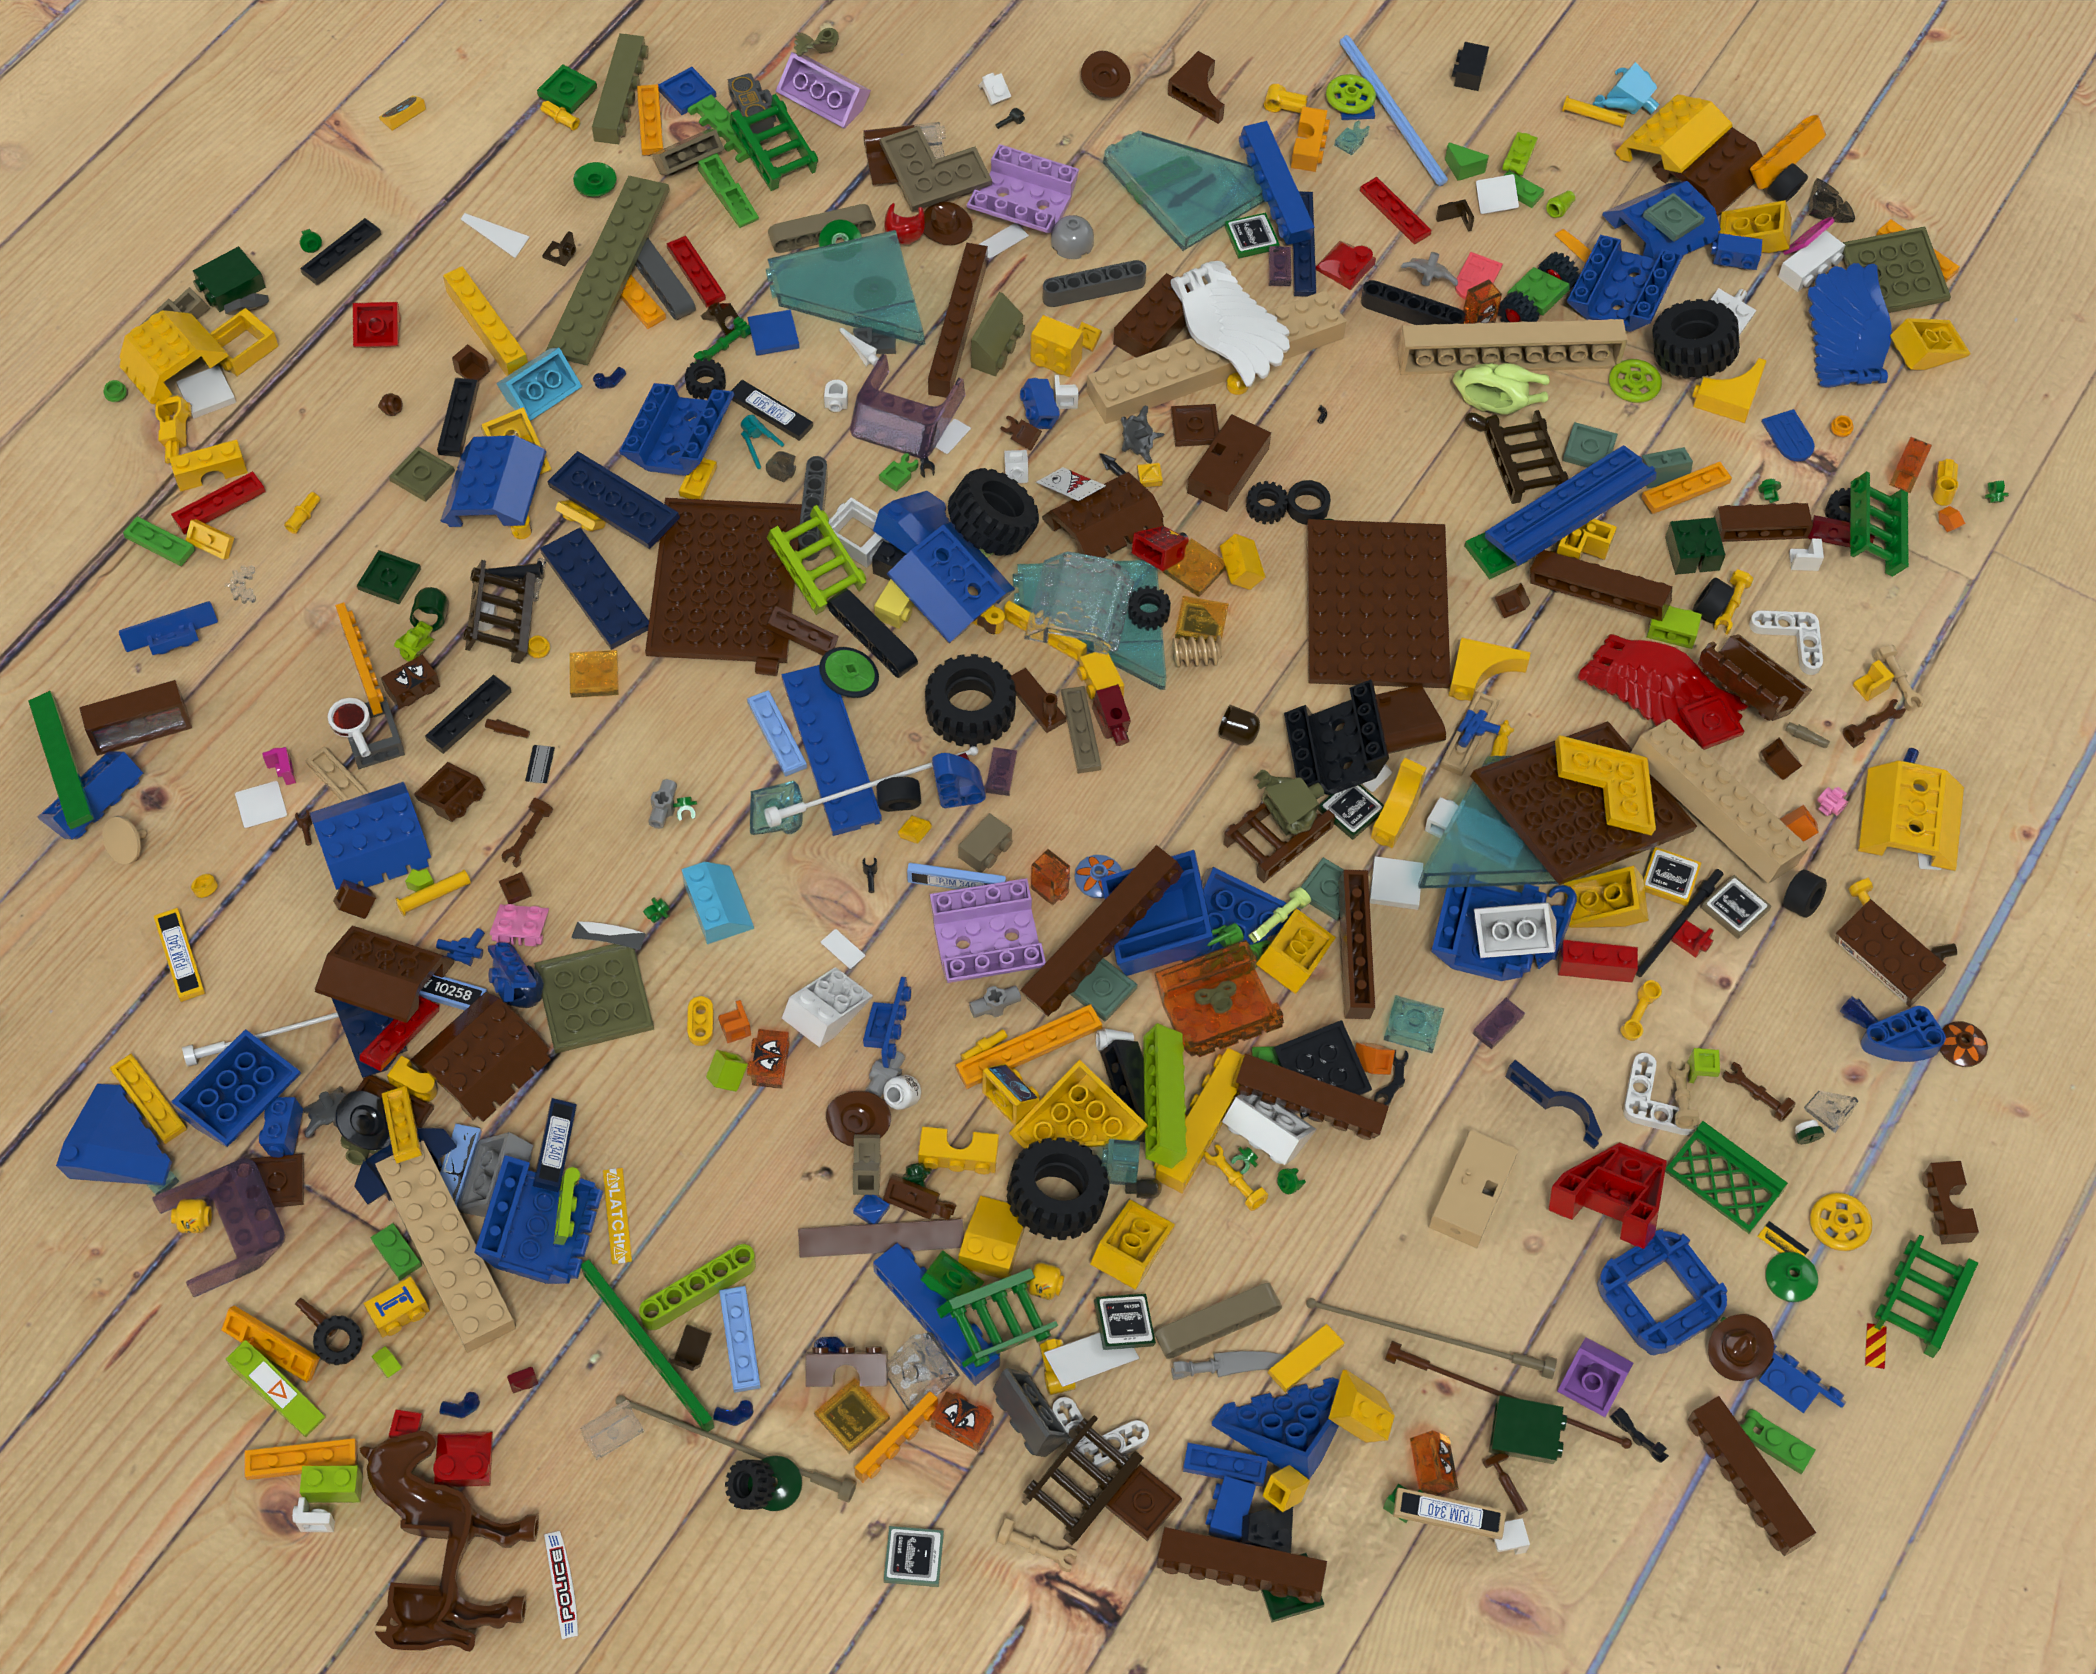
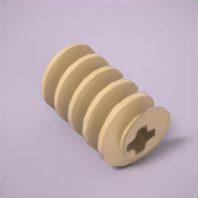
[1173,635,1222,667]

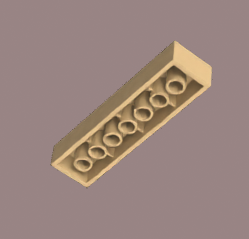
[1630,719,1809,884]
[375,1141,516,1353]

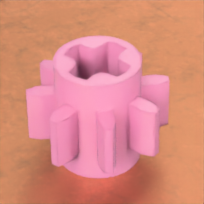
[1817,787,1848,816]

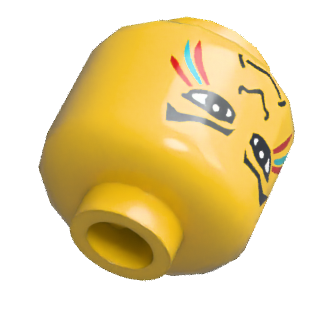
[171,1199,212,1233]
[1027,1262,1065,1300]

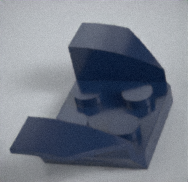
[332,998,408,1078]
[354,1128,457,1205]

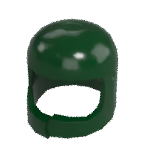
[409,587,448,632]

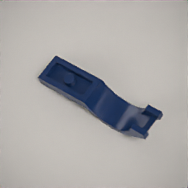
[1505,1059,1602,1149]

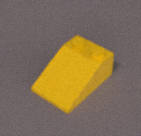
[1720,200,1792,253]
[1890,318,1971,370]
[481,407,552,475]
[1564,865,1649,928]
[1256,908,1336,994]
[958,1196,1025,1279]
[1090,1200,1175,1290]

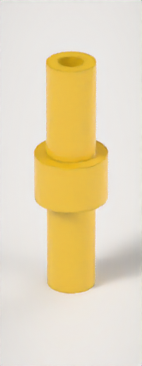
[960,1029,1008,1061]

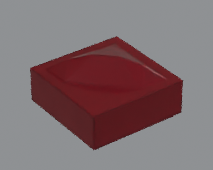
[507,1367,538,1394]

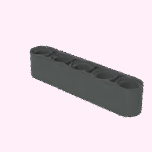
[635,238,696,320]
[1042,260,1147,307]
[798,456,828,561]

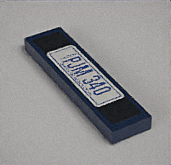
[533,1098,577,1192]

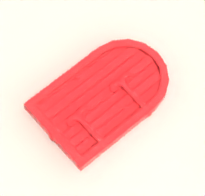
[1455,252,1503,301]

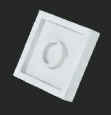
[176,365,236,419]
[1370,856,1423,910]

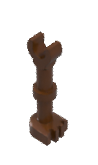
[1843,699,1906,748]
[501,797,553,868]
[1723,1062,1796,1122]

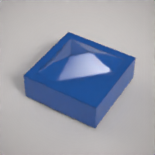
[853,1195,890,1224]

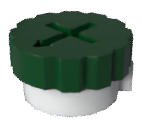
[1795,1120,1825,1145]

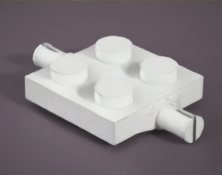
[1711,288,1756,336]

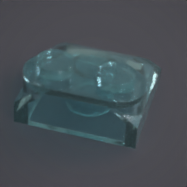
[750,781,803,835]
[1384,995,1444,1053]

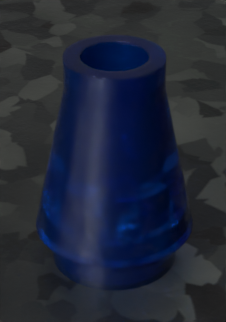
[1840,996,1879,1029]

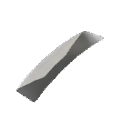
[571,922,646,950]

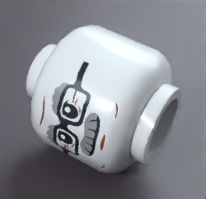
[883,1075,921,1110]

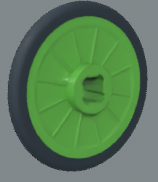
[819,647,879,698]

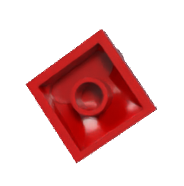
[1316,241,1376,290]
[353,302,401,348]
[433,1432,493,1487]

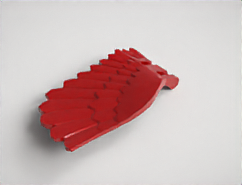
[1578,634,1750,742]

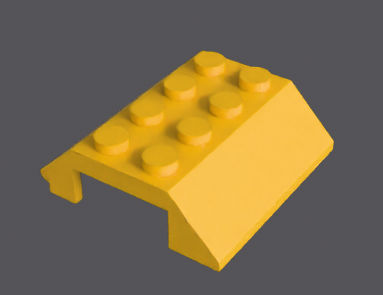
[1615,94,1733,173]
[119,310,229,404]

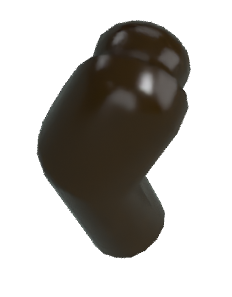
[1465,412,1500,432]
[1930,943,1957,961]

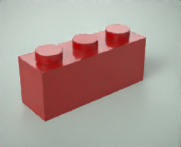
[1558,940,1638,983]

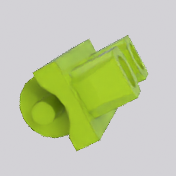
[394,621,434,661]

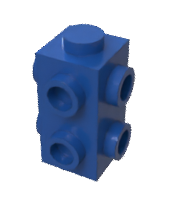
[1710,233,1762,270]
[1020,378,1060,429]
[259,1097,303,1158]

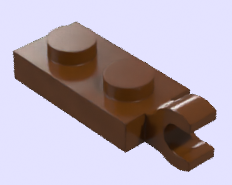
[883,1175,957,1220]

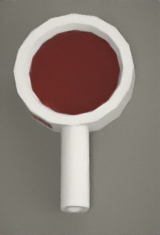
[328,698,371,757]

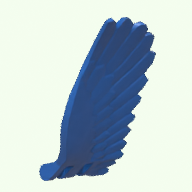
[1808,263,1892,387]

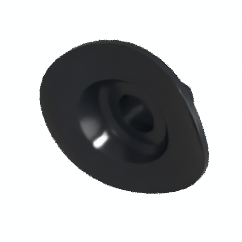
[335,1091,391,1150]

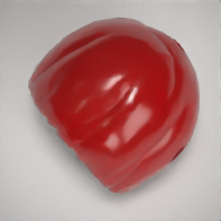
[884,203,925,245]

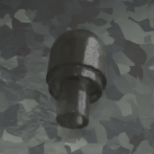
[1125,1178,1162,1199]

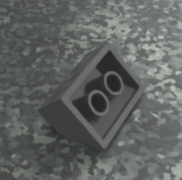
[993,1368,1070,1457]

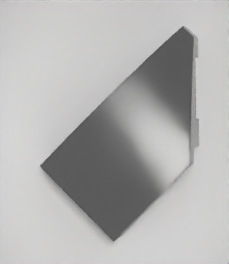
[224,293,269,315]
[853,327,896,354]

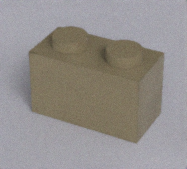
[958,813,1013,873]

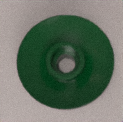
[748,1456,802,1511]

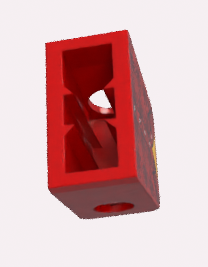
[1131,526,1189,571]

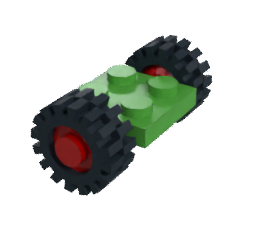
[1497,252,1580,323]

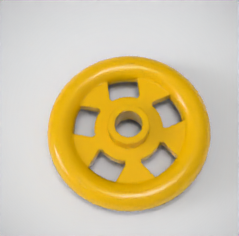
[1810,1193,1872,1251]

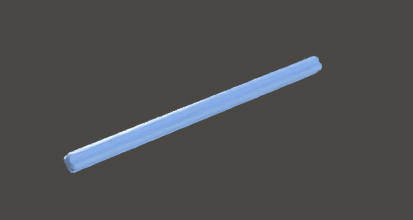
[1340,35,1448,186]

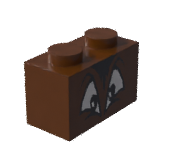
[381,654,440,710]

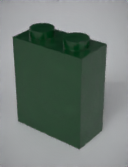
[193,246,266,312]
[1489,1395,1567,1464]

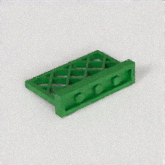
[1665,1121,1788,1234]

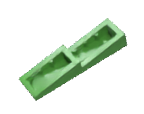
[698,153,759,228]

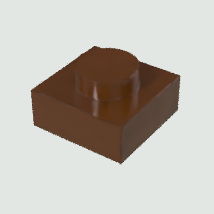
[499,872,532,904]

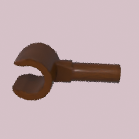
[295,810,312,846]

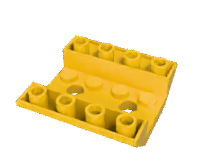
[1858,760,1964,871]

